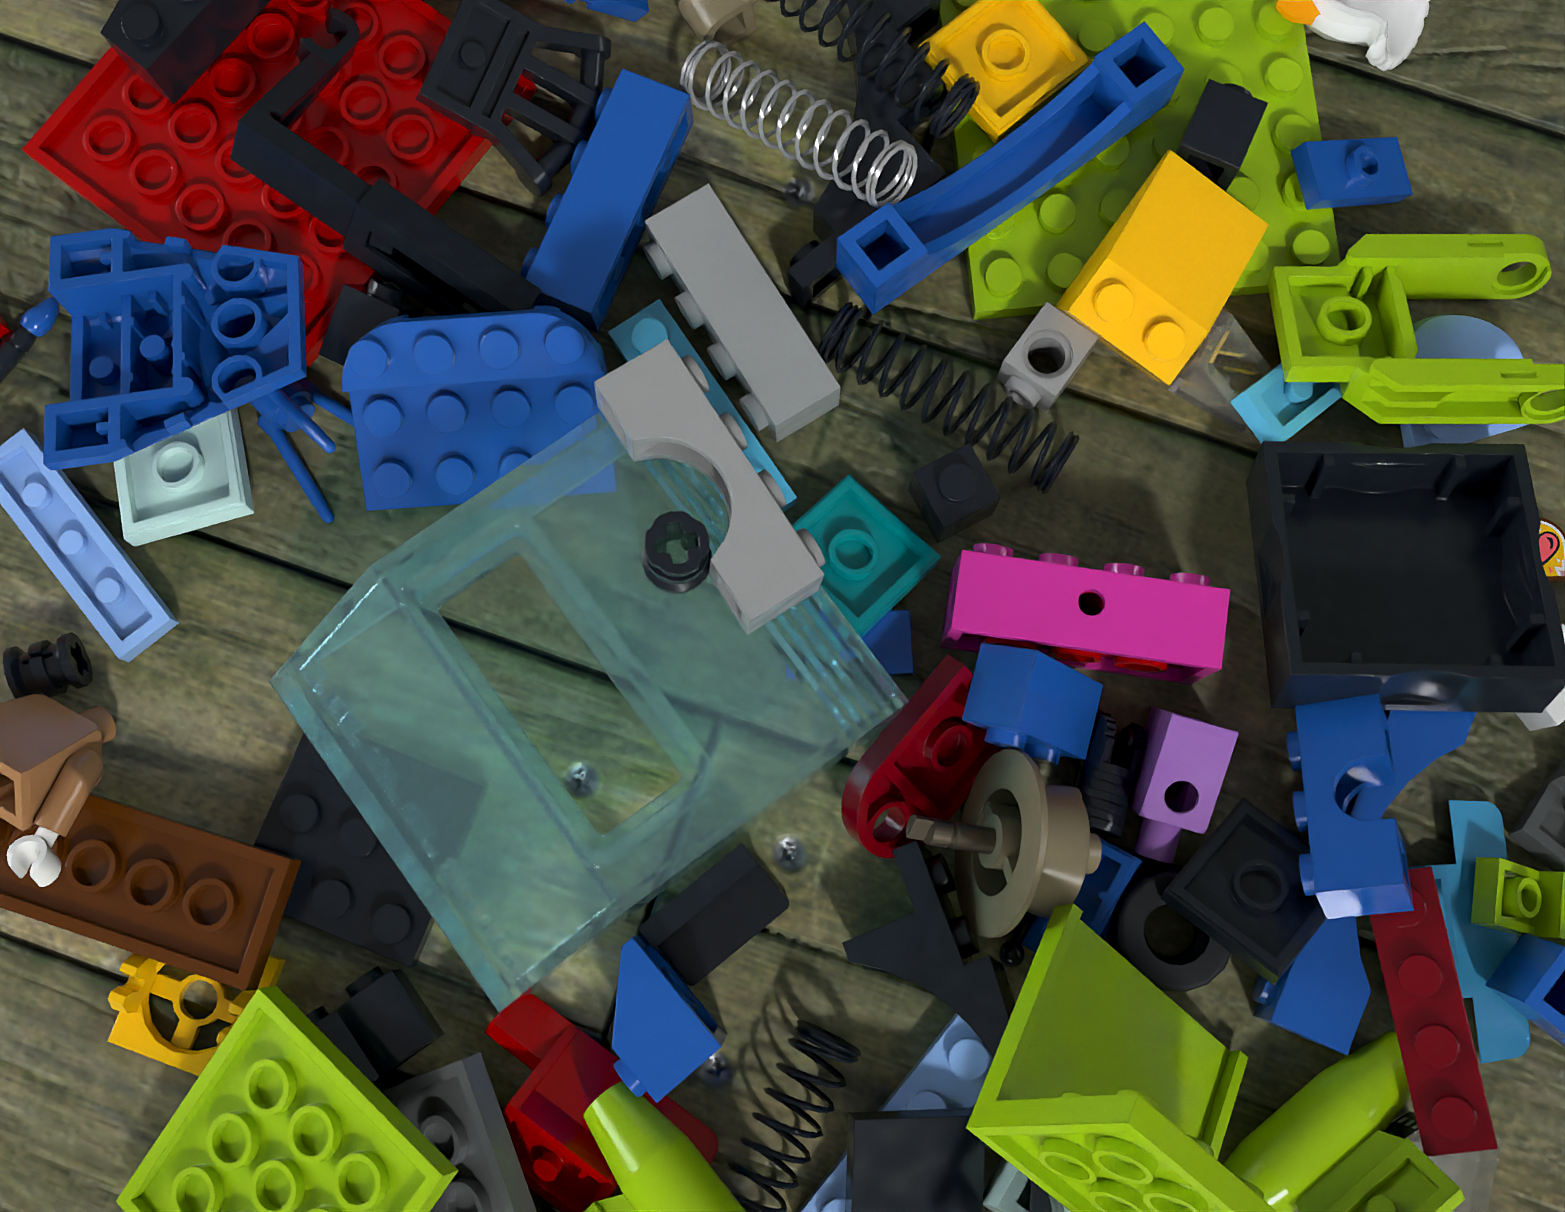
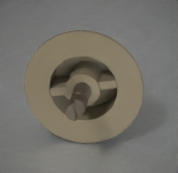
[906,749,1102,938]

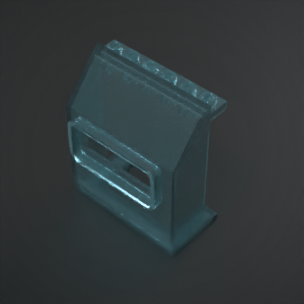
[269,412,909,1012]

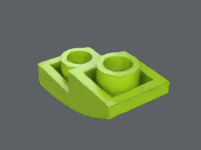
[1471,857,1565,945]

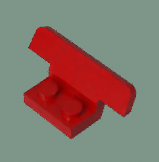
[484,993,718,1212]

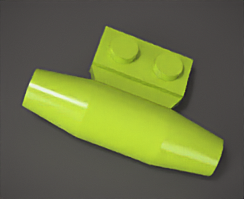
[1223,1030,1465,1212]
[583,1081,746,1212]

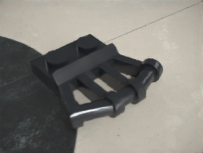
[415,0,611,197]

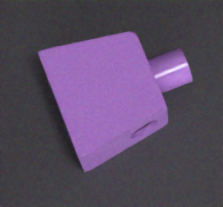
[1128,706,1239,864]

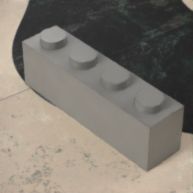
[643,183,841,443]

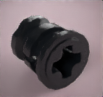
[642,511,712,594]
[3,632,93,699]

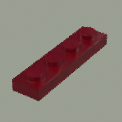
[1369,866,1498,1157]

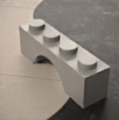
[594,339,825,635]

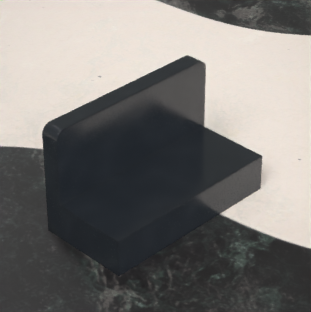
[638,843,789,986]

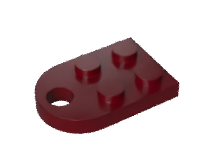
[841,654,1007,858]

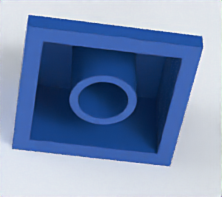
[612,934,727,1103]

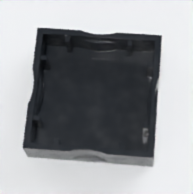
[1246,441,1565,713]

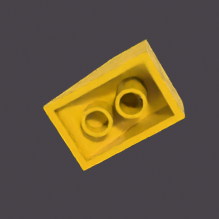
[1055,150,1269,386]

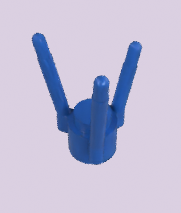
[249,377,354,523]

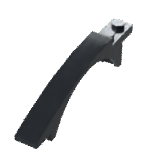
[842,840,1064,1212]

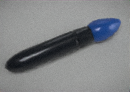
[0,297,59,384]

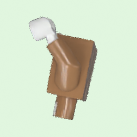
[0,694,116,887]

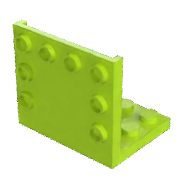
[966,903,1278,1212]

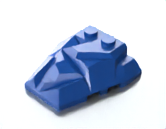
[43,228,307,470]

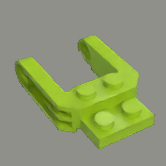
[1267,234,1565,424]

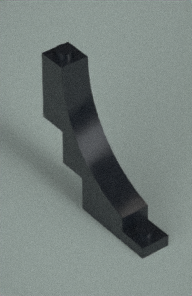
[787,0,946,310]

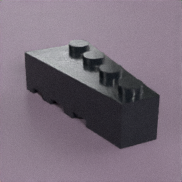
[100,0,271,104]

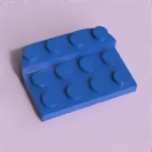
[342,306,618,511]

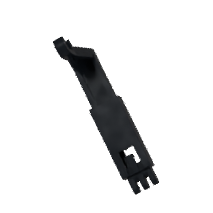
[230,8,542,316]

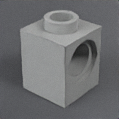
[996,302,1099,414]

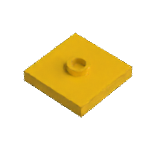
[918,0,1093,144]

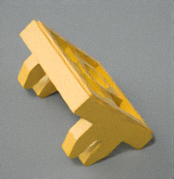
[107,953,286,1076]

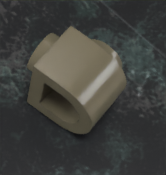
[678,0,758,52]

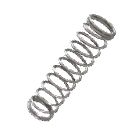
[679,40,917,209]

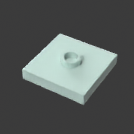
[114,408,255,547]

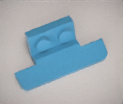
[1408,800,1531,1064]

